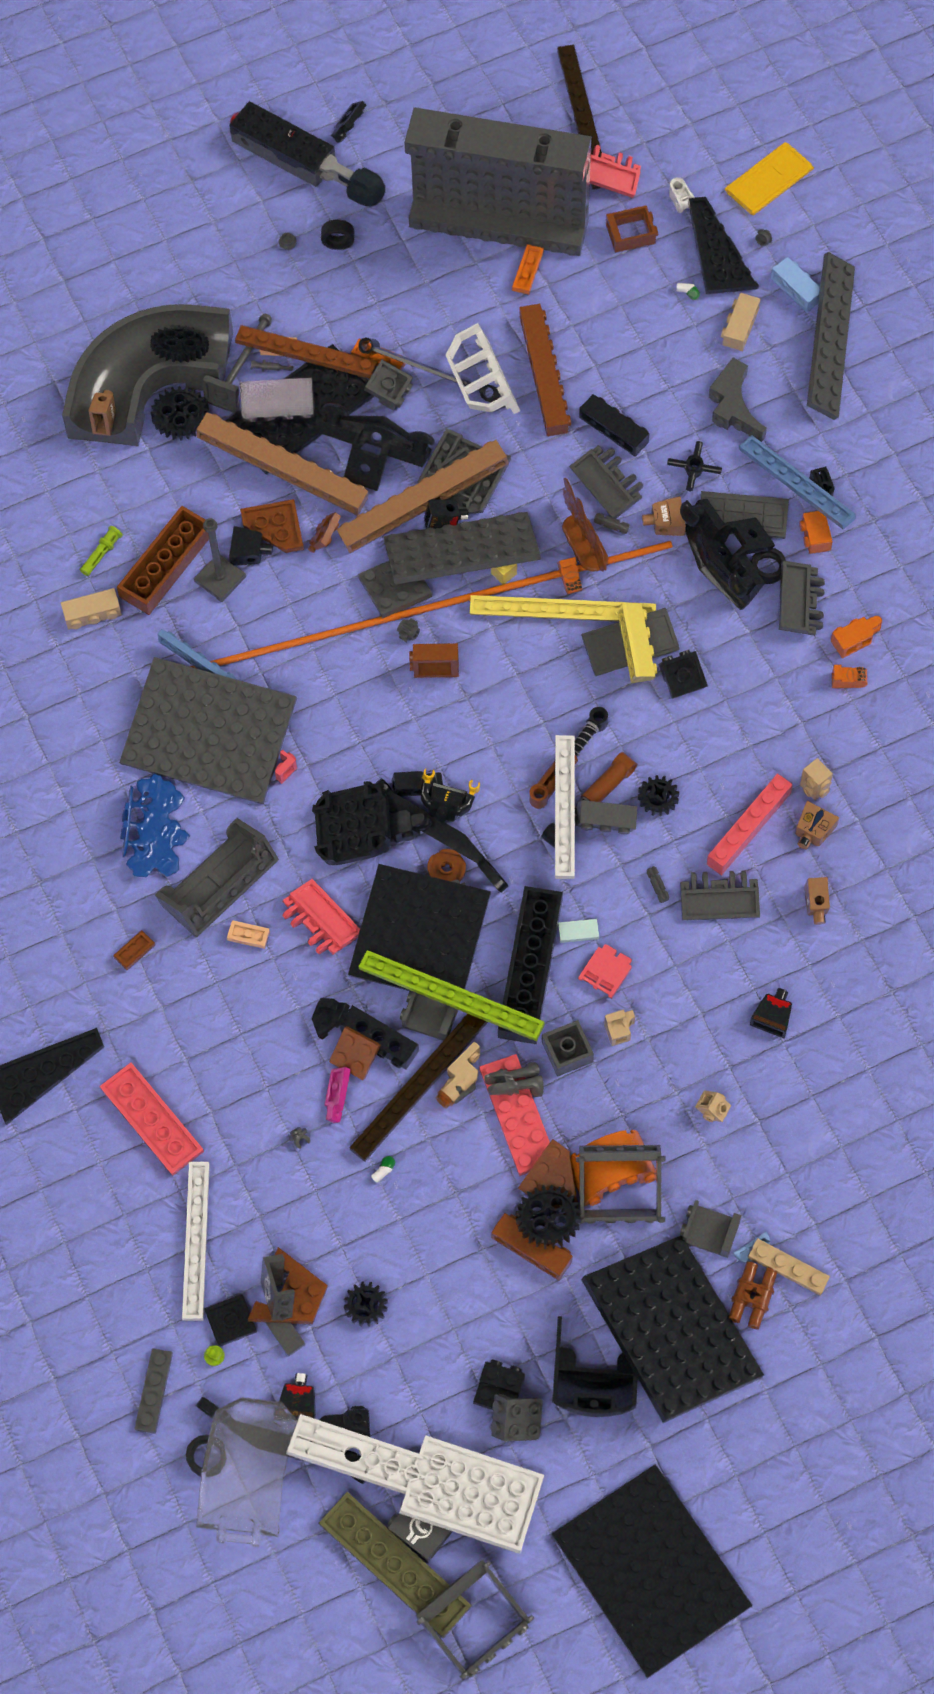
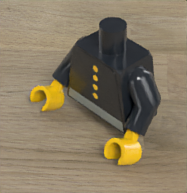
[421,769,480,822]

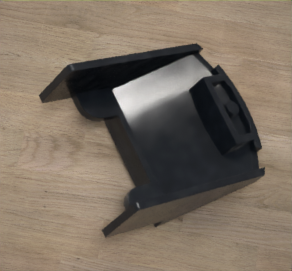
[552,1316,638,1417]

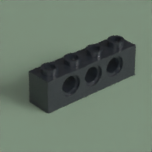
[340,1005,419,1070]

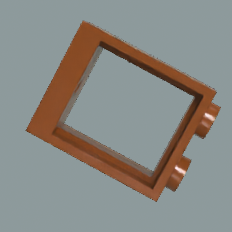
[606,205,658,253]
[409,643,459,678]

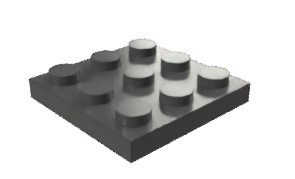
[358,561,432,619]

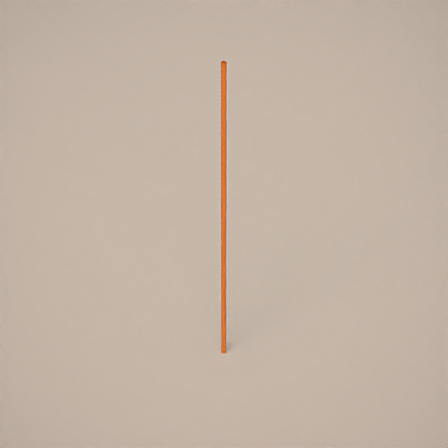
[189,541,672,669]

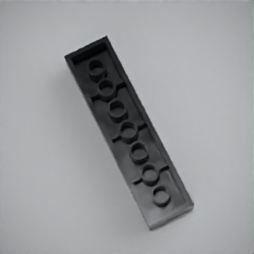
[498,886,563,1044]

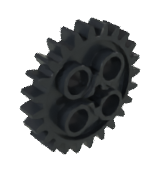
[150,325,209,363]
[151,386,210,441]
[516,1185,581,1249]

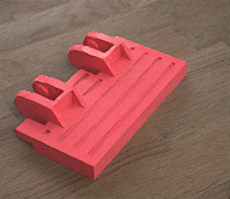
[590,145,641,198]
[282,879,360,955]

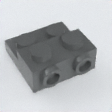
[364,359,413,411]

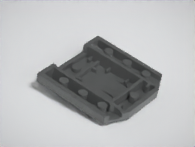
[418,428,511,513]

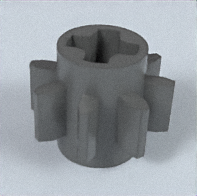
[397,618,420,642]

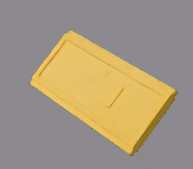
[725,142,814,216]

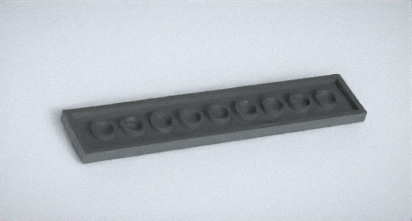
[807,252,855,420]

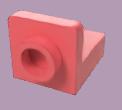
[275,750,297,784]

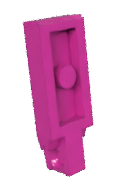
[324,1067,351,1123]

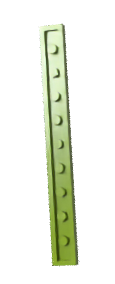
[359,950,545,1042]

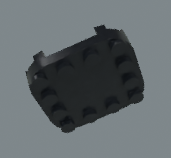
[312,781,391,865]

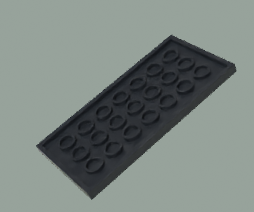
[225,344,375,475]

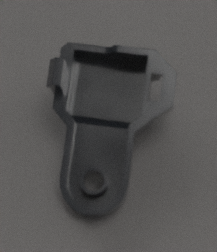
[320,1406,370,1437]

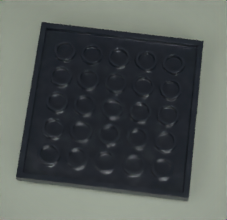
[348,864,491,992]

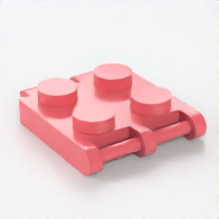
[578,944,632,999]

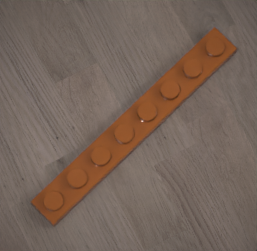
[235,325,377,379]

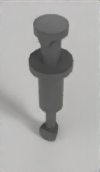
[251,360,293,372]

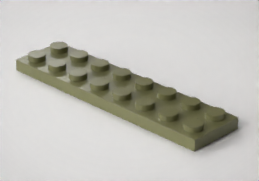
[319,1492,472,1639]

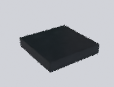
[204,1294,257,1347]

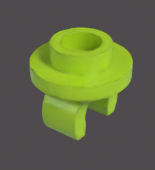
[204,1345,225,1366]

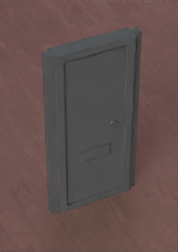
[700,491,789,539]
[581,608,680,677]

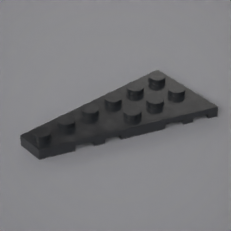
[688,197,759,294]
[0,1028,104,1125]

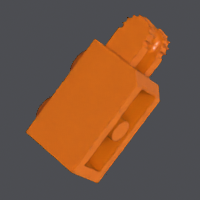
[831,616,882,659]

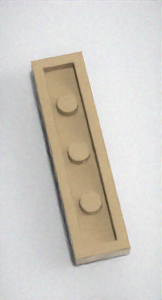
[747,1238,830,1295]

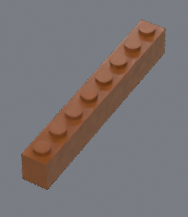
[519,304,571,437]

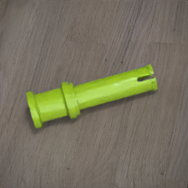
[79,525,123,576]

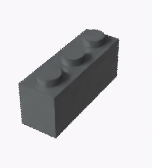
[575,800,637,834]

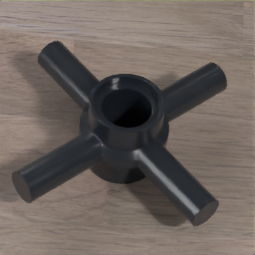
[667,441,722,491]

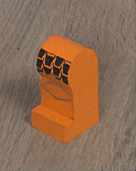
[557,557,582,594]
[832,665,868,688]

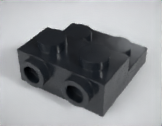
[658,650,708,699]
[473,1360,525,1410]

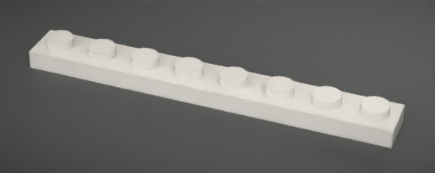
[555,735,575,879]
[182,1162,210,1321]

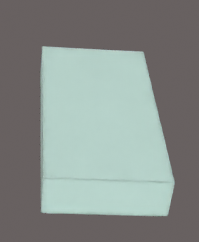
[558,919,599,943]

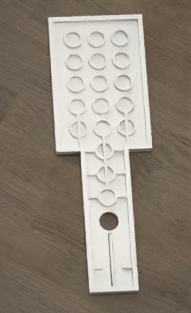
[287,1414,544,1554]

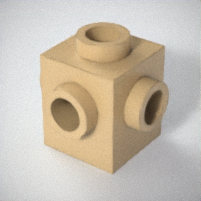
[695,1090,731,1122]

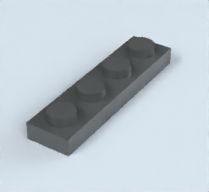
[134,1348,173,1434]

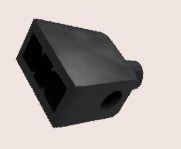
[229,526,273,566]

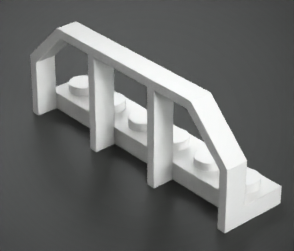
[446,323,520,414]

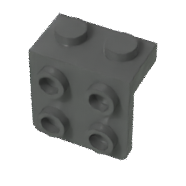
[491,1394,543,1441]

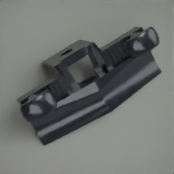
[319,402,435,491]
[680,499,775,610]

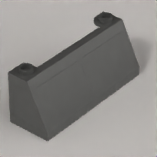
[155,818,279,937]

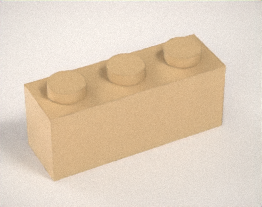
[721,293,761,351]
[60,588,122,630]

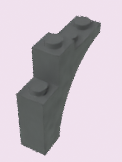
[709,357,767,442]

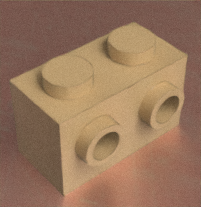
[800,758,833,801]

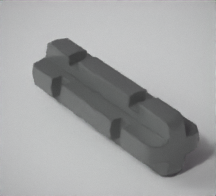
[594,513,629,534]
[647,866,669,903]

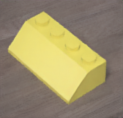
[617,603,657,684]

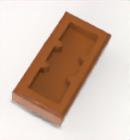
[113,930,155,970]

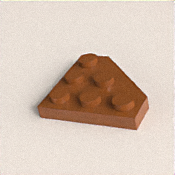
[240,499,304,553]
[518,1139,578,1215]

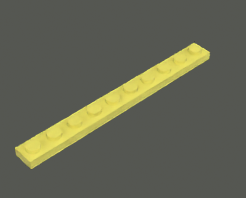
[470,595,656,622]

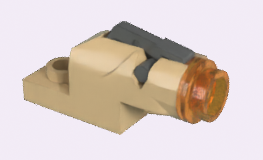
[435,1042,480,1109]

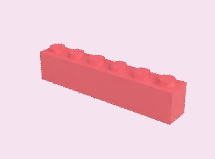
[706,773,793,875]

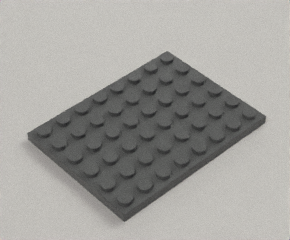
[119,657,297,804]

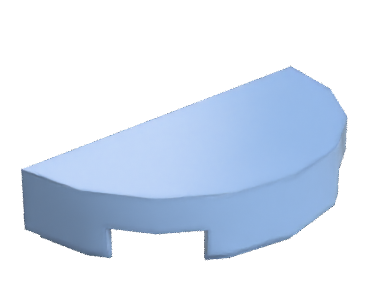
[733,1231,770,1263]

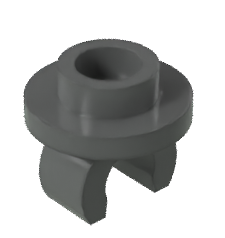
[289,1127,310,1149]

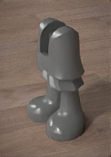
[484,1062,544,1097]

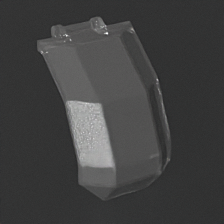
[196,1397,297,1547]

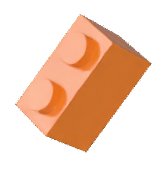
[799,511,833,554]

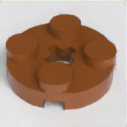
[427,849,466,882]

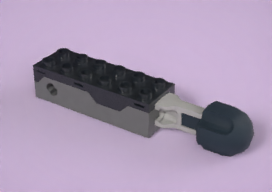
[229,101,385,206]

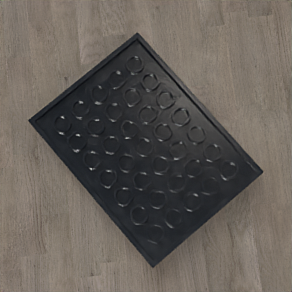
[581,1235,764,1423]
[552,1464,753,1679]

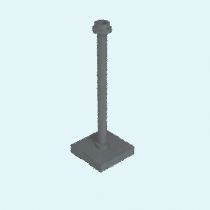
[203,313,272,413]
[194,518,246,602]

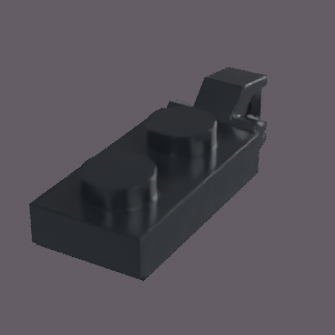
[331,101,367,143]

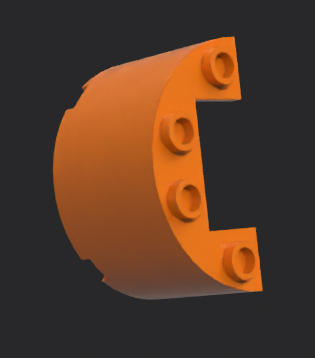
[571,1130,656,1206]

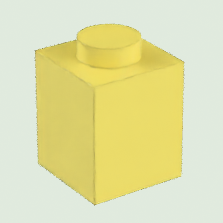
[491,564,517,585]

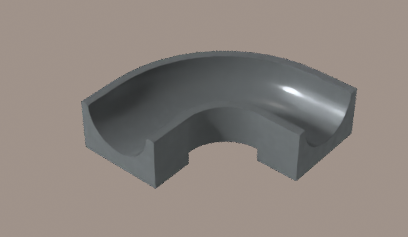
[62,304,233,446]

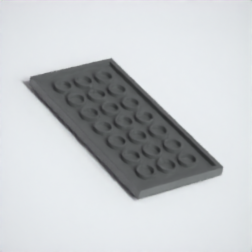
[384,512,541,585]

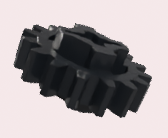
[638,775,679,816]
[344,1282,388,1327]

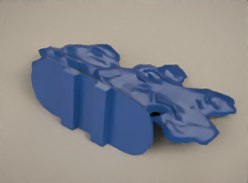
[120,773,190,877]

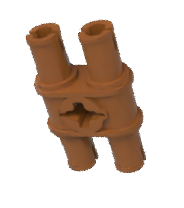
[728,1261,777,1330]

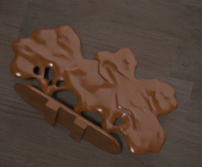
[562,478,608,572]

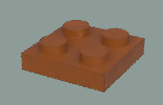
[329,1026,381,1080]

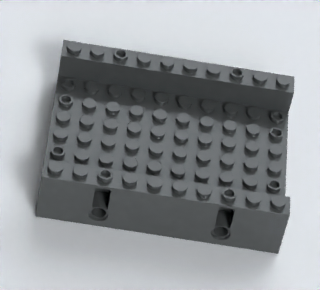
[404,107,591,256]

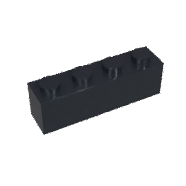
[579,394,649,457]

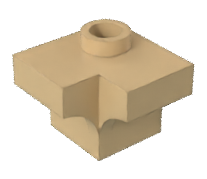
[604,1009,635,1046]

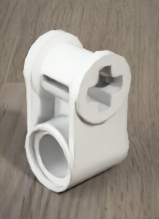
[669,178,695,213]

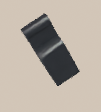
[809,466,835,496]
[391,771,443,797]

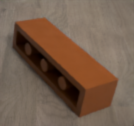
[491,1213,573,1281]

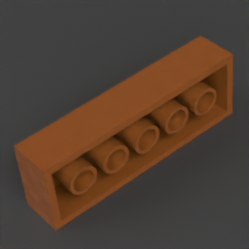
[117,506,209,615]

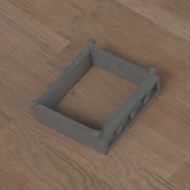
[576,1145,666,1224]
[415,1560,535,1680]

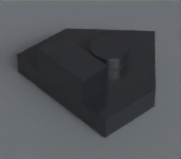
[311,998,350,1040]

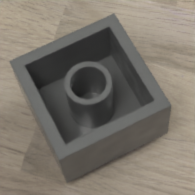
[542,1020,594,1077]

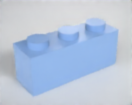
[771,257,820,312]

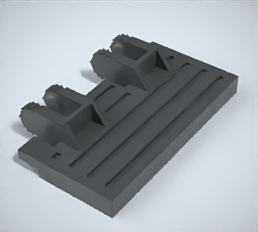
[569,445,643,519]
[779,561,825,635]
[680,870,760,921]

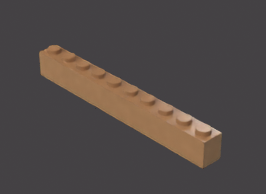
[197,412,368,516]
[337,440,509,553]

